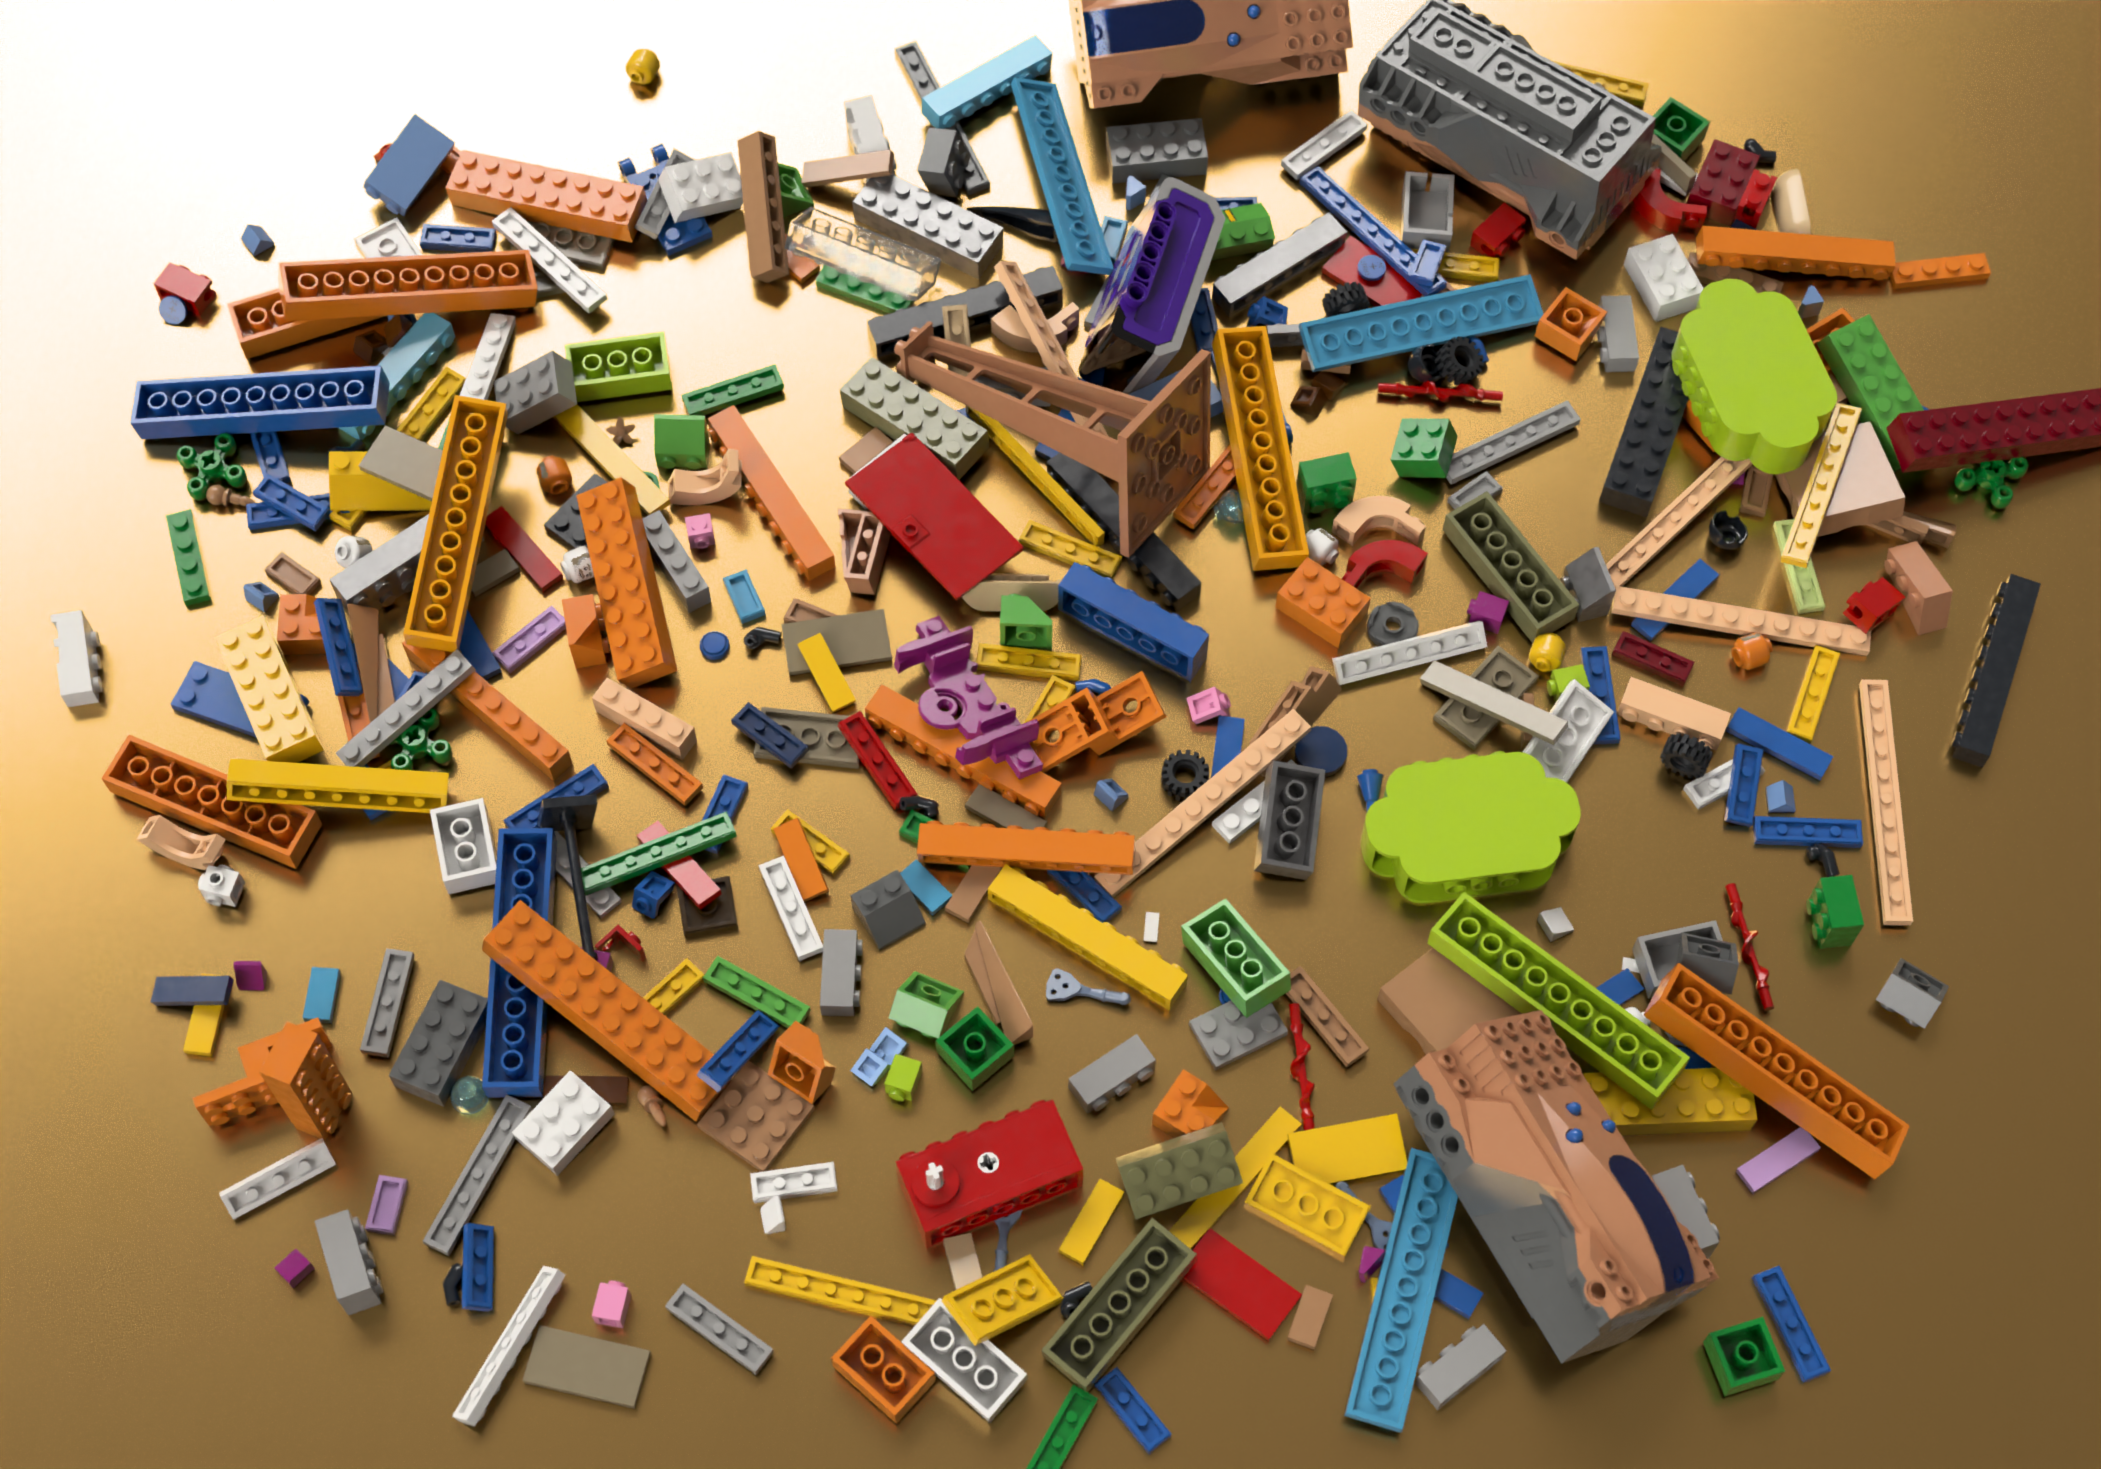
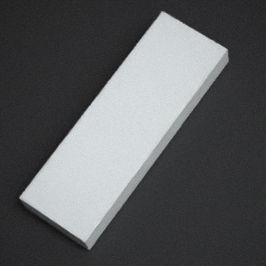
[1683,759,1765,810]
[750,1162,838,1203]

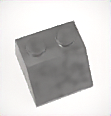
[1560,546,1616,622]

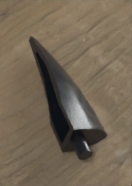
[967,206,1058,243]

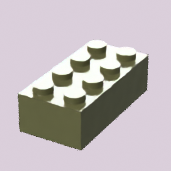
[1115,1122,1243,1219]

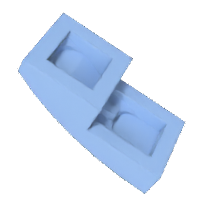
[850,1027,909,1087]

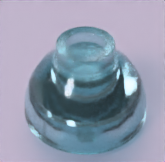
[1214,489,1244,524]
[450,1076,489,1114]

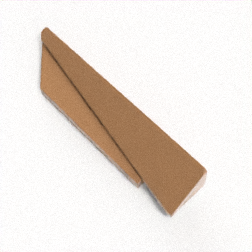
[1868,511,1957,549]
[347,604,396,723]
[1249,666,1342,777]
[965,921,1033,1045]

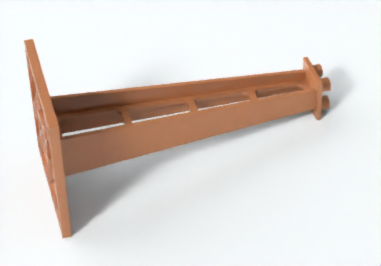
[894,321,1211,558]

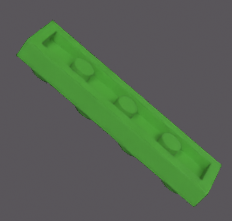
[703,956,811,1028]

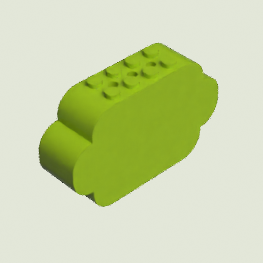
[1671,279,1837,474]
[1360,751,1581,904]

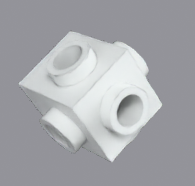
[198,865,245,907]

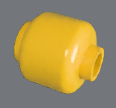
[625,49,660,84]
[1529,633,1566,672]

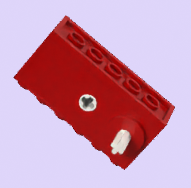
[895,1099,1084,1249]

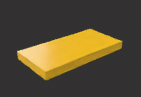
[1287,1114,1407,1184]
[1245,1153,1371,1257]
[942,1254,1063,1346]

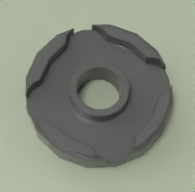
[1367,601,1419,646]

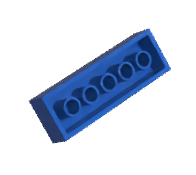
[1058,562,1209,682]

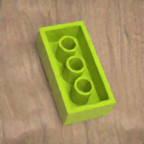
[565,332,672,402]

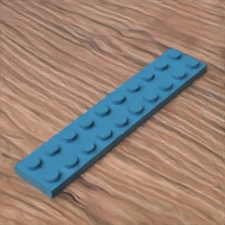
[1011,77,1114,275]
[1298,274,1543,372]
[1344,1148,1458,1433]

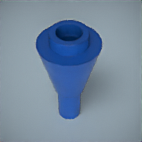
[1357,769,1383,811]

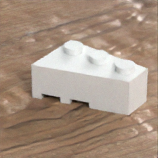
[844,95,897,184]
[50,610,102,707]

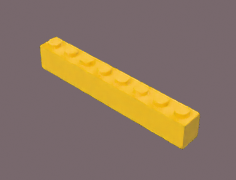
[227,759,449,813]
[988,864,1188,1010]

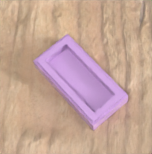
[365,1175,408,1235]

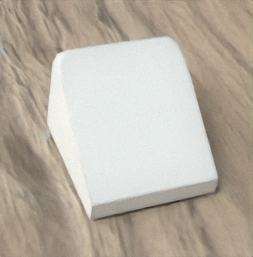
[1537,907,1574,942]
[760,1196,786,1234]

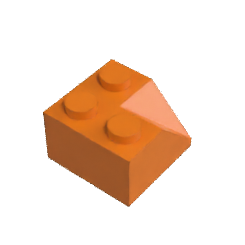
[1535,287,1607,361]
[277,594,326,655]
[562,594,610,669]
[767,1021,836,1104]
[1152,1069,1229,1138]

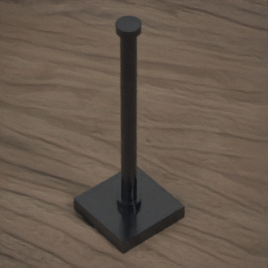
[537,795,598,961]

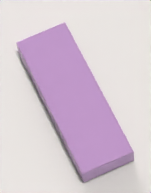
[492,605,566,673]
[1735,1127,1821,1194]

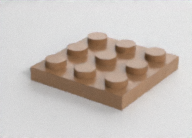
[697,1061,815,1172]

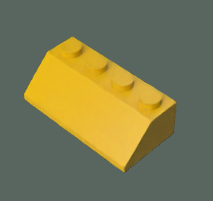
[329,452,432,511]

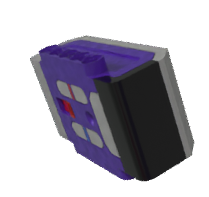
[1078,177,1226,394]

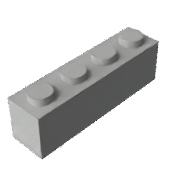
[643,510,711,613]

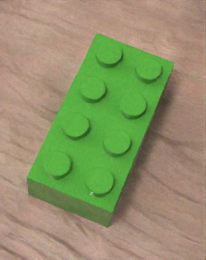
[1181,898,1291,1018]

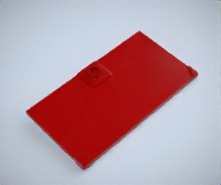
[845,433,1025,601]

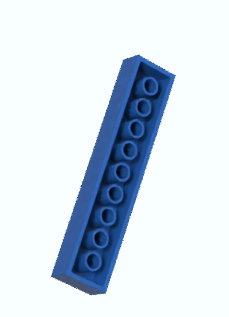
[130,366,390,439]
[482,828,557,1098]

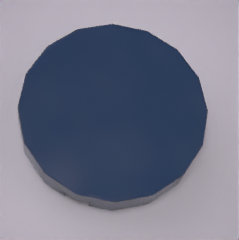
[1295,726,1347,777]

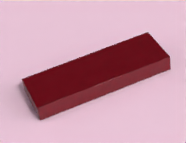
[1612,631,1695,687]

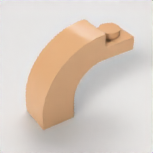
[991,302,1079,352]
[668,449,742,505]
[1332,496,1426,546]
[136,815,226,870]

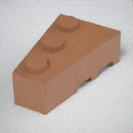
[837,508,891,595]
[1884,541,1953,635]

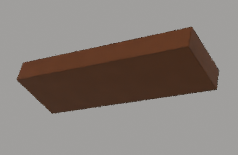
[543,1075,629,1106]

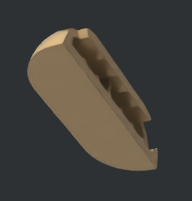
[1771,169,1811,235]
[962,573,1062,611]

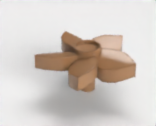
[606,416,636,445]

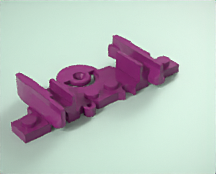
[894,616,1043,779]

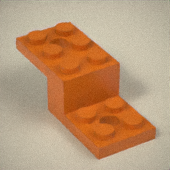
[1028,671,1167,773]
[193,1017,332,1126]

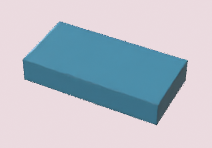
[1101,216,1128,264]
[723,569,766,624]
[900,859,952,916]
[303,967,341,1023]

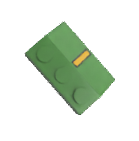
[1211,203,1275,260]

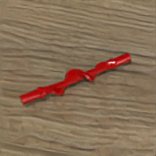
[1377,380,1503,402]
[1725,883,1774,1011]
[1289,1003,1315,1131]

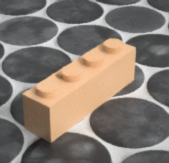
[1617,677,1731,751]
[592,678,697,761]

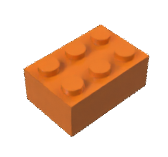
[1275,557,1371,649]
[831,1316,936,1424]

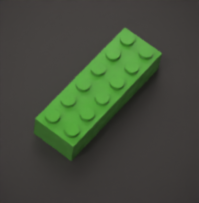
[1817,314,1924,472]

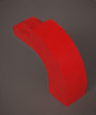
[1633,168,1707,233]
[1342,540,1428,589]

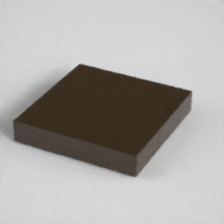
[676,876,738,938]

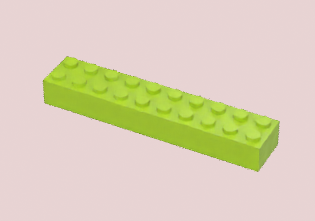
[1427,892,1690,1110]

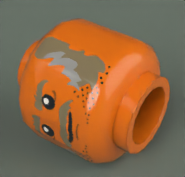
[536,456,573,495]
[1731,633,1773,670]

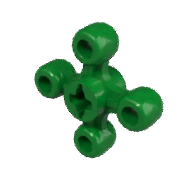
[176,433,247,500]
[1954,457,2029,508]
[389,708,453,771]

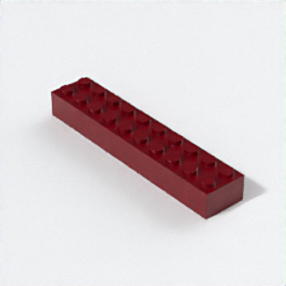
[1886,388,2101,473]

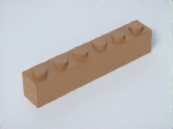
[737,131,789,283]

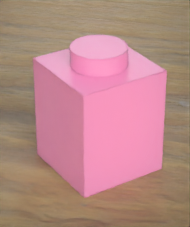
[592,1281,631,1328]

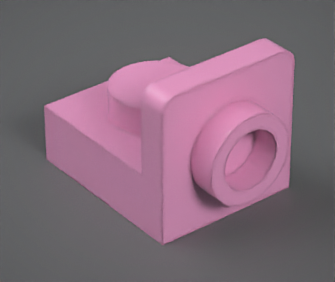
[685,513,715,549]
[1187,687,1231,724]

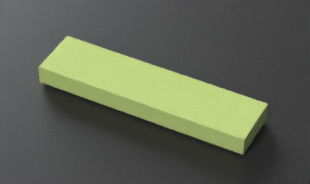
[1773,519,1825,614]

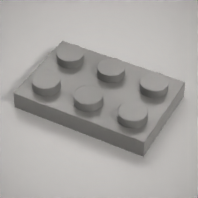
[1189,1001,1288,1071]

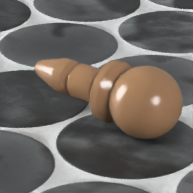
[206,485,255,506]
[637,1085,666,1126]

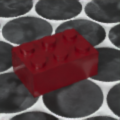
[1687,139,1760,226]

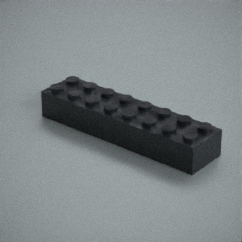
[1599,327,1689,517]

